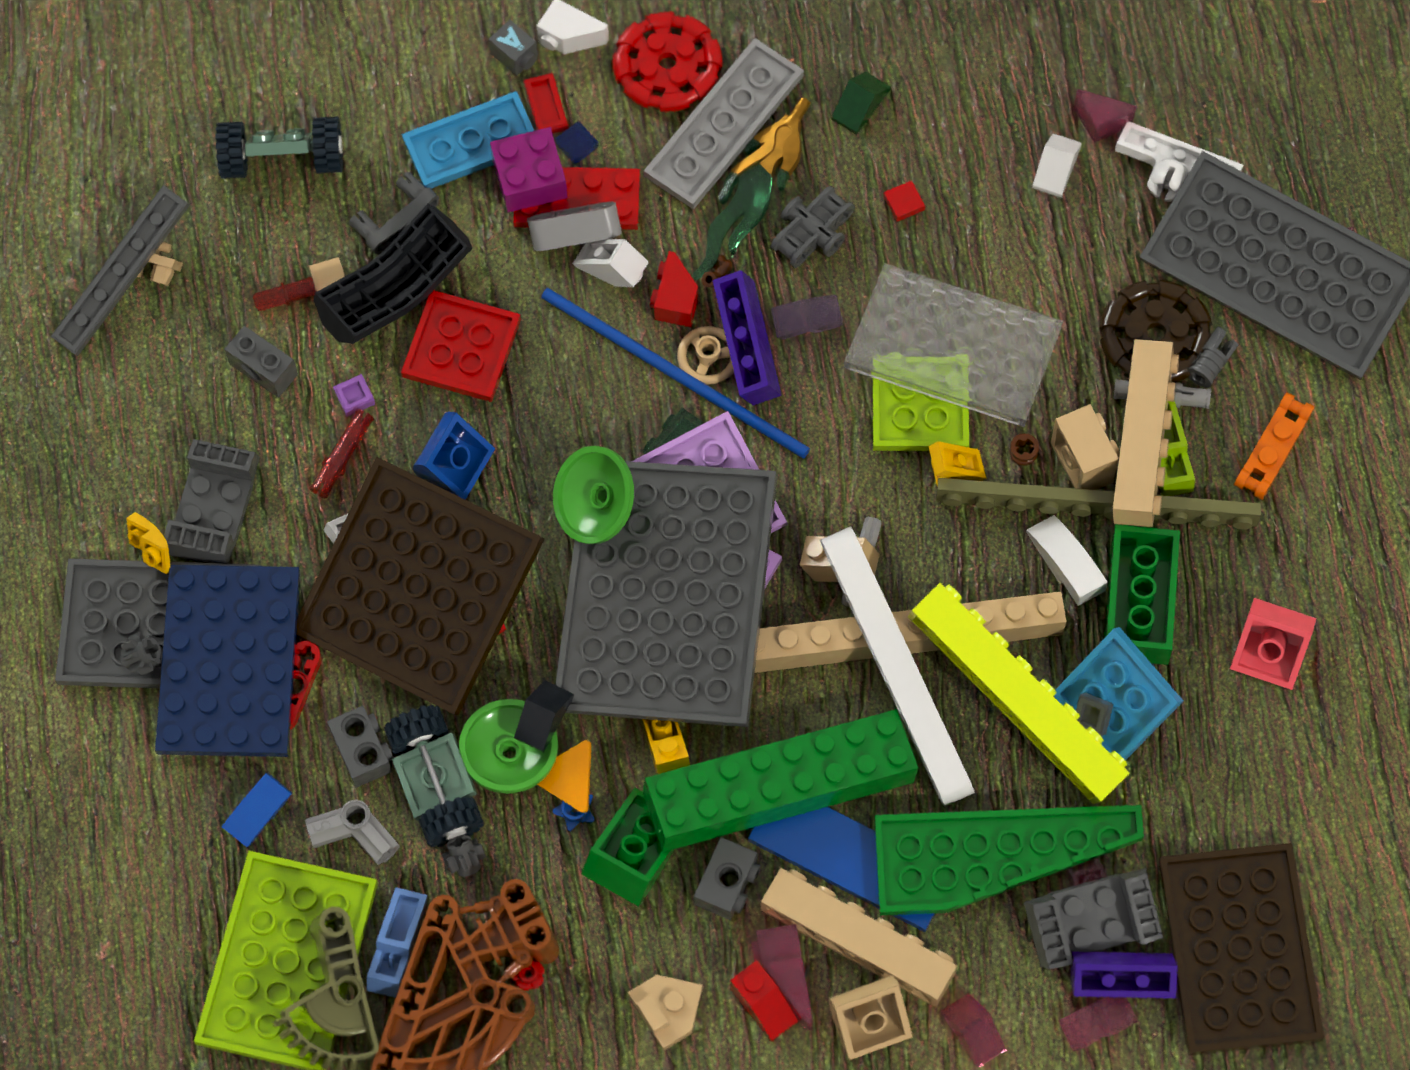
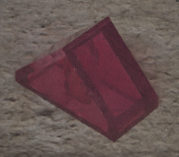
[1073,89,1137,143]
[941,993,1006,1068]

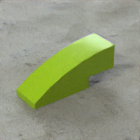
[1159,400,1195,496]

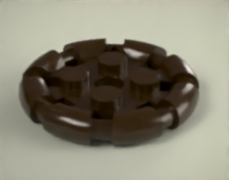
[1099,280,1212,383]

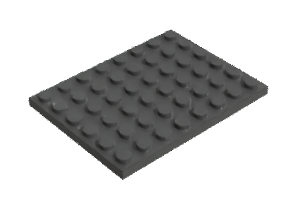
[555,461,778,727]

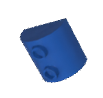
[413,412,495,500]

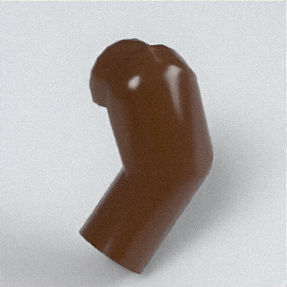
[702,254,733,287]

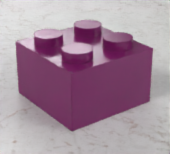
[490,127,568,213]

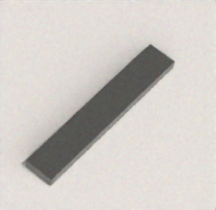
[51,185,190,356]

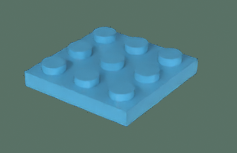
[1054,627,1183,760]

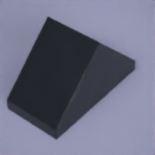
[514,680,574,753]

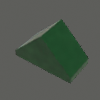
[831,72,891,135]

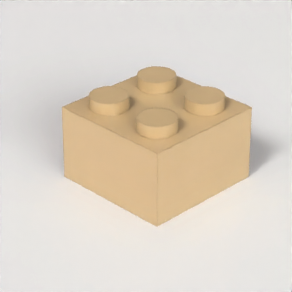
[1051,404,1120,490]

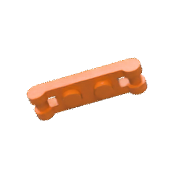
[1234,392,1315,500]

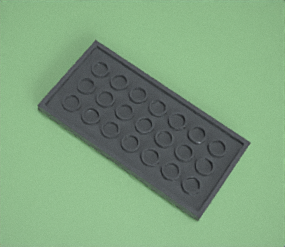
[1139,151,1410,380]

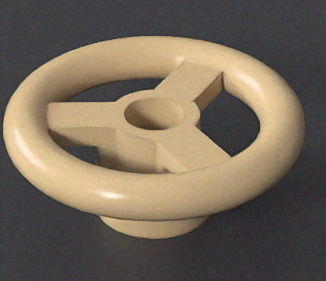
[677,326,734,385]

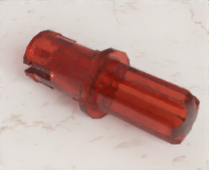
[253,276,316,311]

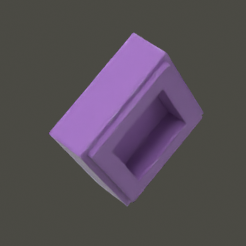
[333,374,376,417]

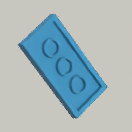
[402,91,534,188]

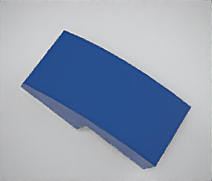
[221,773,293,847]

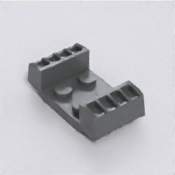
[164,439,260,564]
[1024,868,1163,969]

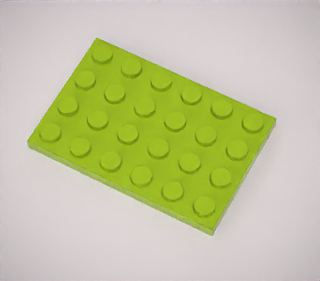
[194,851,378,1070]

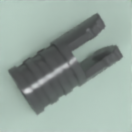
[1188,326,1239,388]

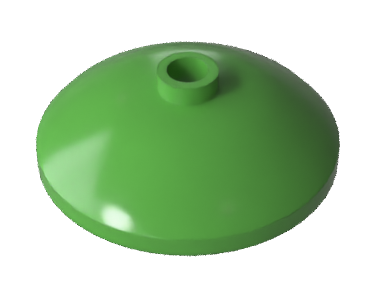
[553,446,634,544]
[459,699,558,793]

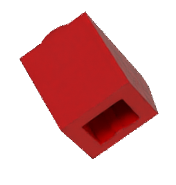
[650,251,699,327]

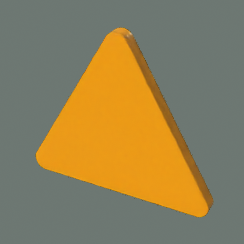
[537,740,591,813]

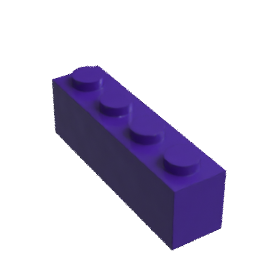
[713,270,782,405]

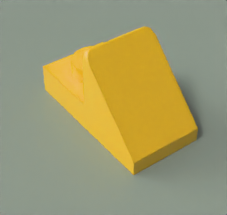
[928,441,987,485]

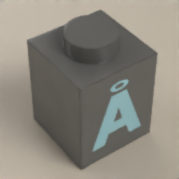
[489,20,538,76]

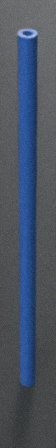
[541,288,810,459]

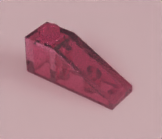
[751,924,813,1031]

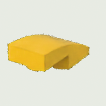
[126,512,170,574]

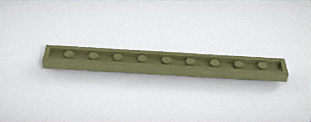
[936,478,1262,529]

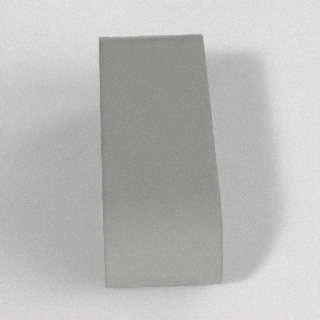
[527,201,622,251]

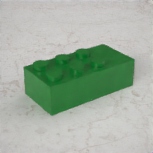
[1105,524,1180,665]

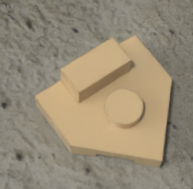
[628,975,703,1051]

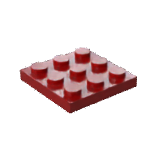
[401,290,521,402]

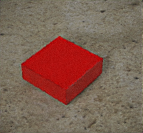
[883,180,925,222]

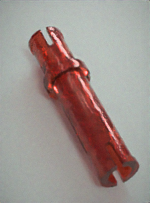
[309,409,374,498]

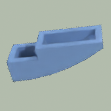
[367,887,428,998]

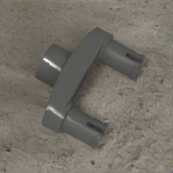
[349,171,439,254]

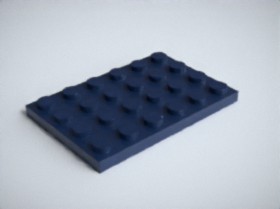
[155,565,300,757]

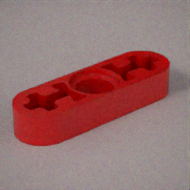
[290,641,322,730]

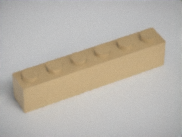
[1113,339,1179,527]
[761,868,957,1008]

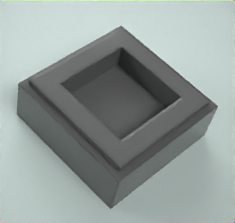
[1076,693,1114,736]

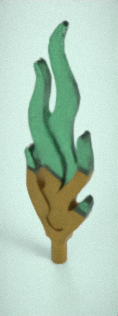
[691,97,811,281]

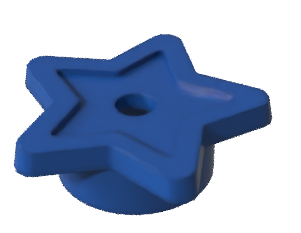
[552,794,594,831]

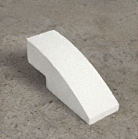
[1026,515,1108,606]

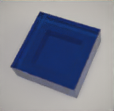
[555,121,599,164]

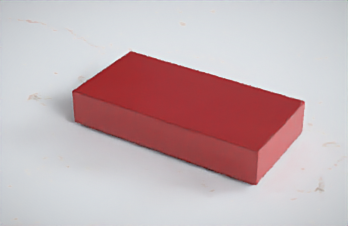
[523,72,569,134]

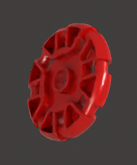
[612,11,723,112]

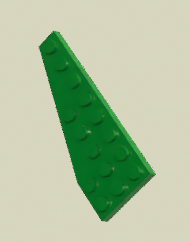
[874,805,1144,915]

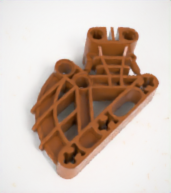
[371,879,560,1070]

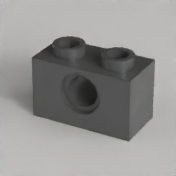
[224,326,298,398]
[694,837,761,921]

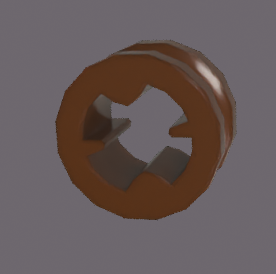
[1009,433,1039,466]

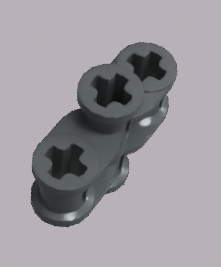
[771,186,855,268]

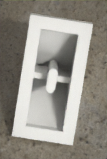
[1032,133,1082,198]

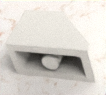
[536,0,609,54]
[573,239,649,287]

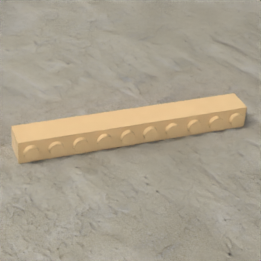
[755,591,1066,673]

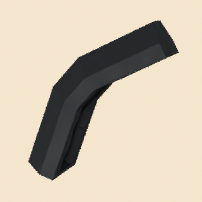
[313,204,473,344]

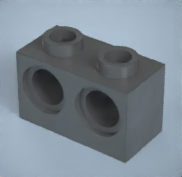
[327,706,393,788]

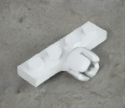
[1115,121,1243,202]

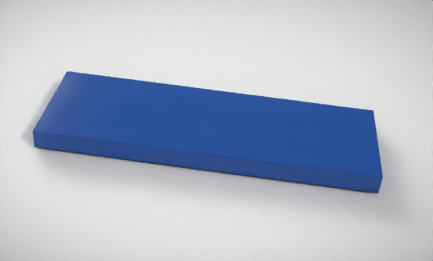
[748,807,935,932]

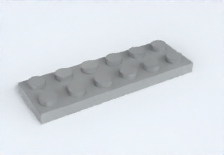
[644,38,804,210]

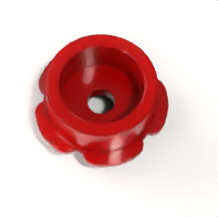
[512,961,545,991]

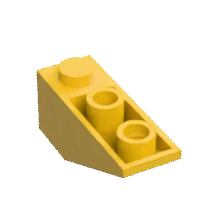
[642,719,690,774]

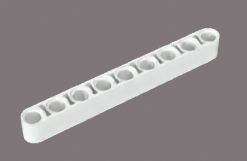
[820,527,974,807]

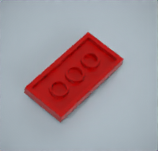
[513,167,640,230]

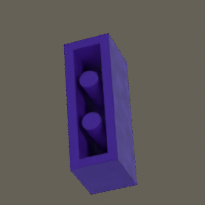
[1070,951,1177,998]

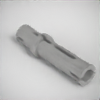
[1113,379,1211,409]

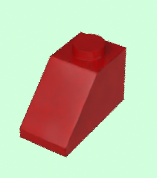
[730,960,798,1042]

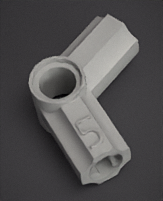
[305,800,400,865]

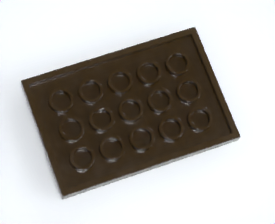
[1159,843,1325,1056]

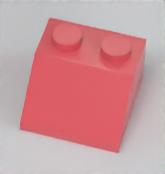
[1230,598,1317,690]

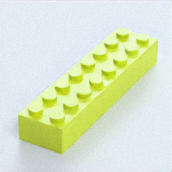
[907,583,1129,805]

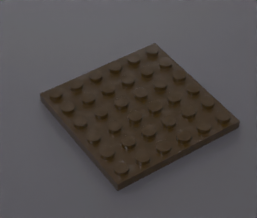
[296,457,545,716]

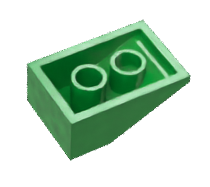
[581,787,675,907]

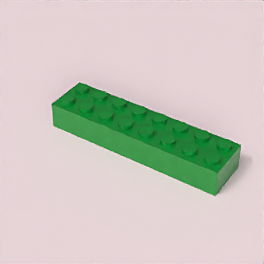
[643,709,918,852]

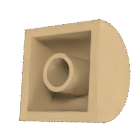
[828,975,913,1060]

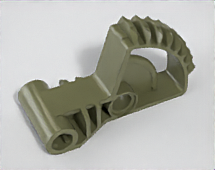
[272,907,379,1070]

